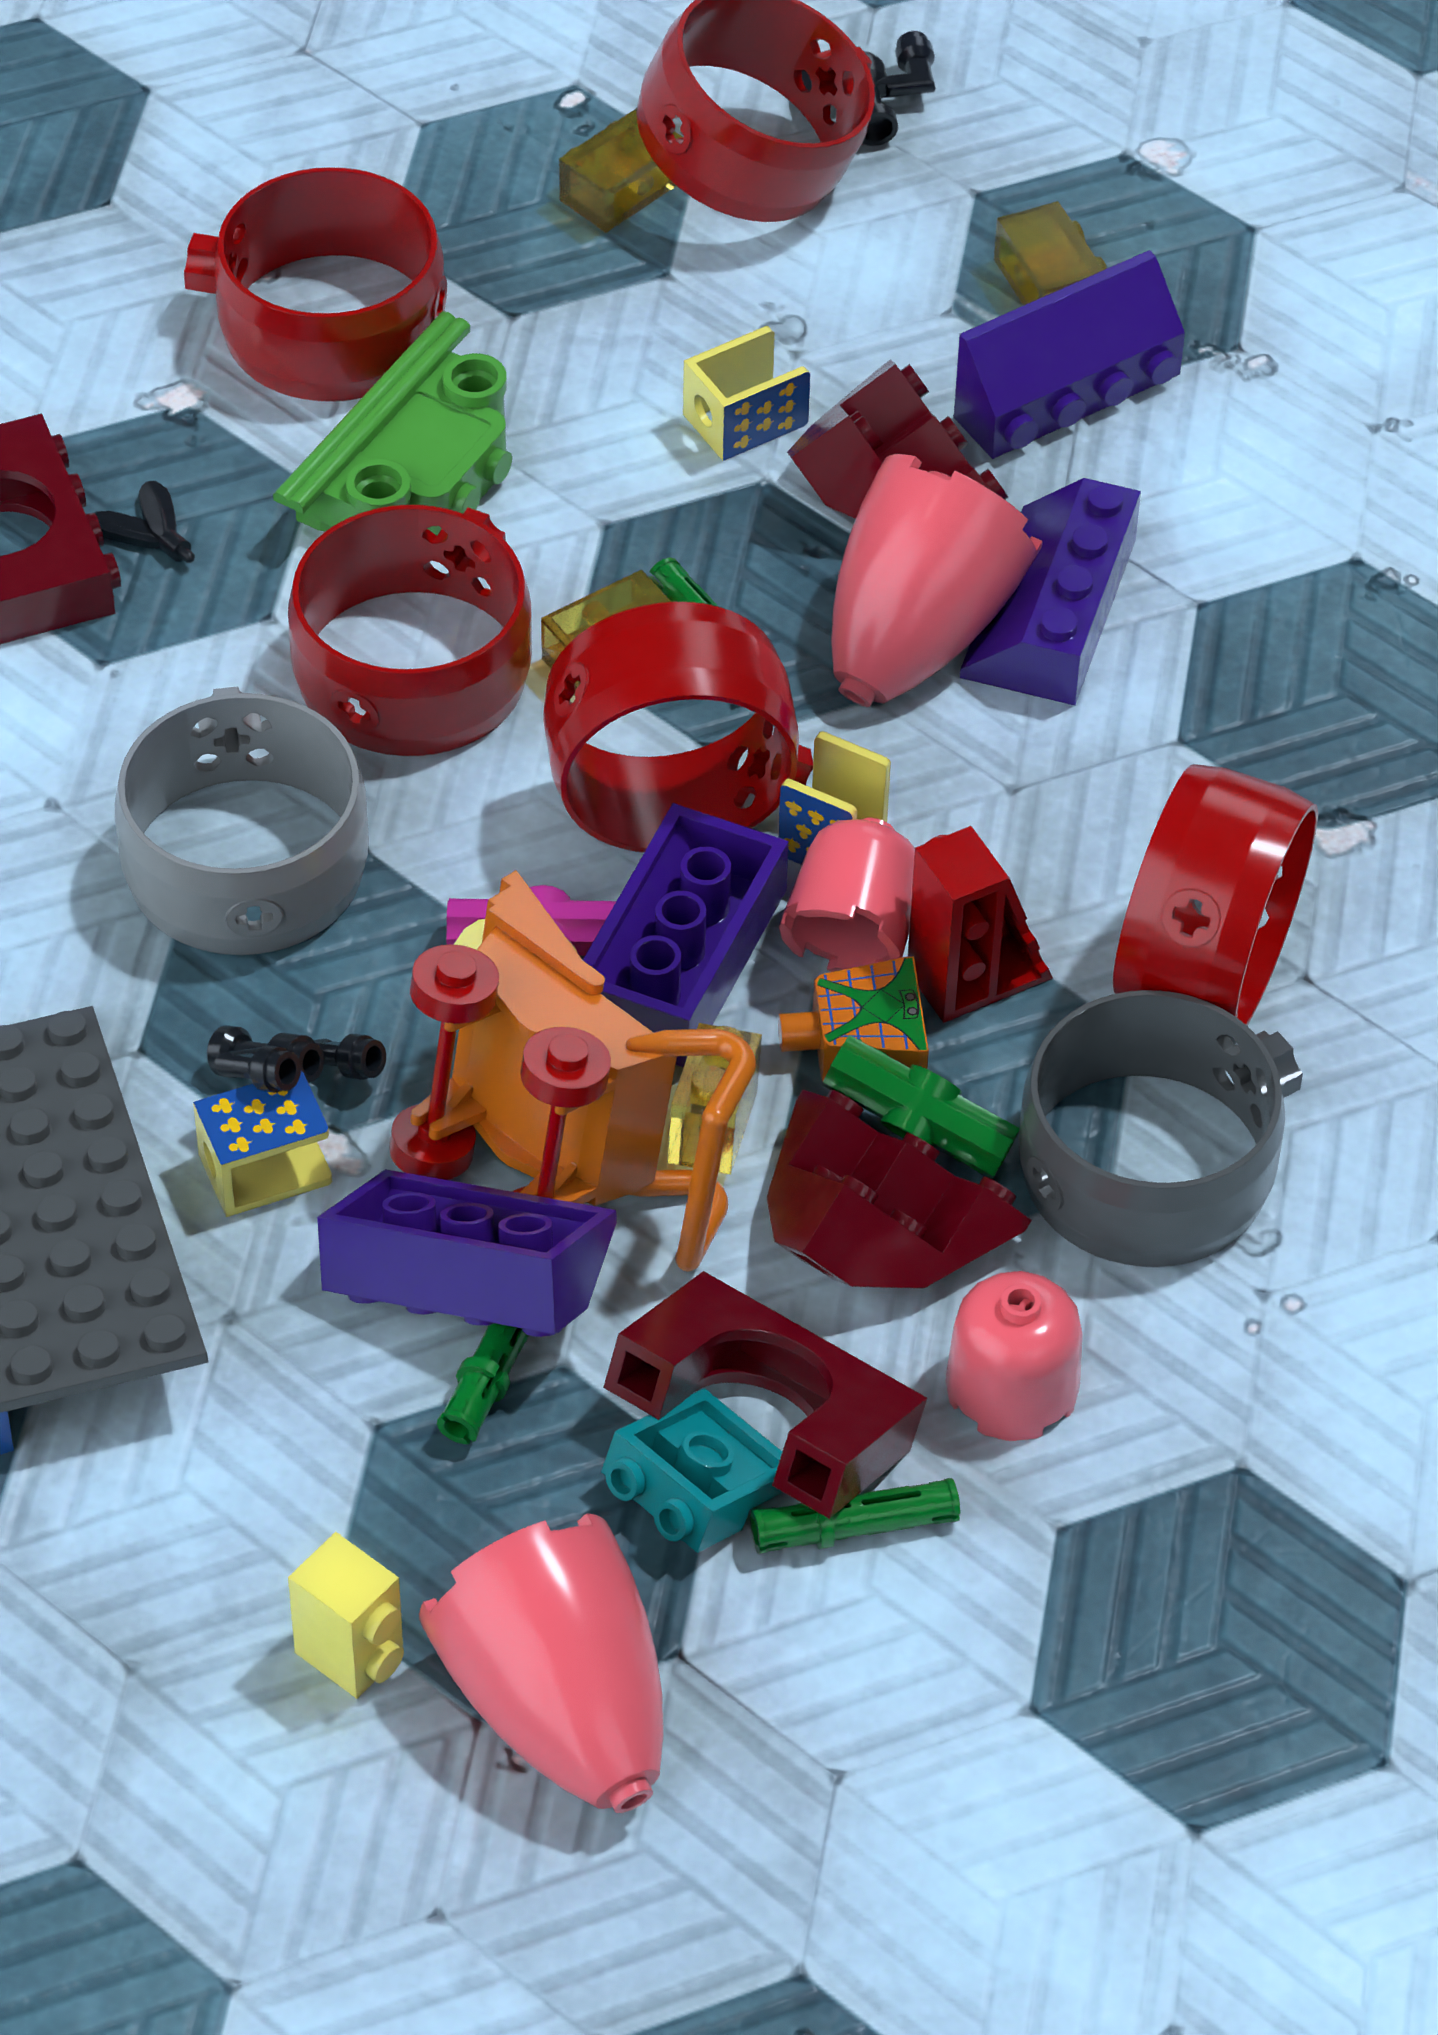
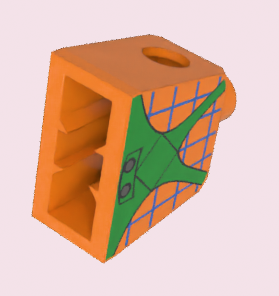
[778,956,929,1081]

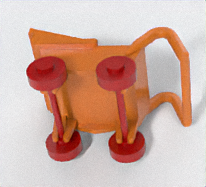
[389,870,756,1271]

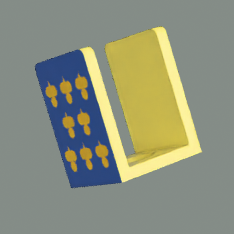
[683,326,810,461]
[778,731,891,865]
[193,1071,332,1217]

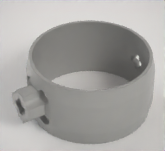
[114,686,369,955]

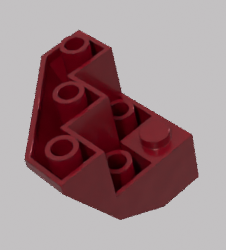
[787,359,1008,519]
[767,1089,1032,1289]

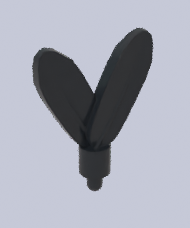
[94,481,195,563]

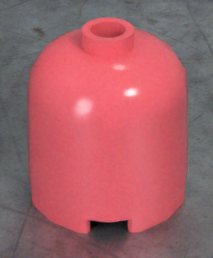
[779,818,915,972]
[946,1271,1083,1441]

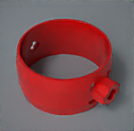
[637,0,875,222]
[184,167,447,401]
[288,505,532,756]
[543,602,813,852]
[1113,764,1318,1026]

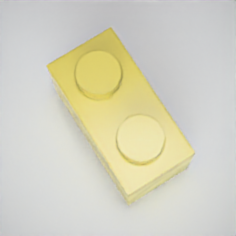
[288,1531,404,1699]

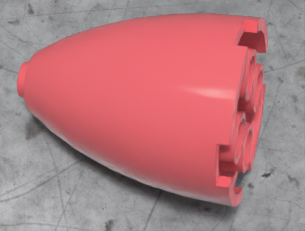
[831,454,1042,707]
[419,1514,664,1813]

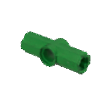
[822,1035,1019,1179]

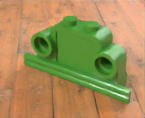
[273,311,512,535]

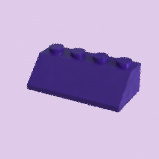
[953,250,1185,459]
[959,478,1141,706]
[583,803,789,1069]
[317,1169,617,1337]

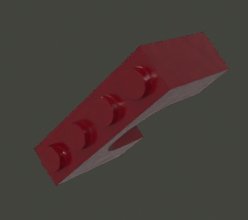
[0,413,121,644]
[603,1271,927,1519]

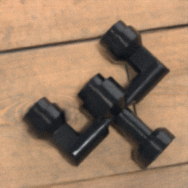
[802,31,936,146]
[207,1025,386,1093]

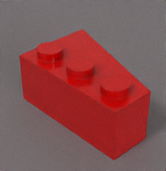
[908,826,1053,1023]

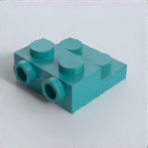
[601,1388,784,1553]

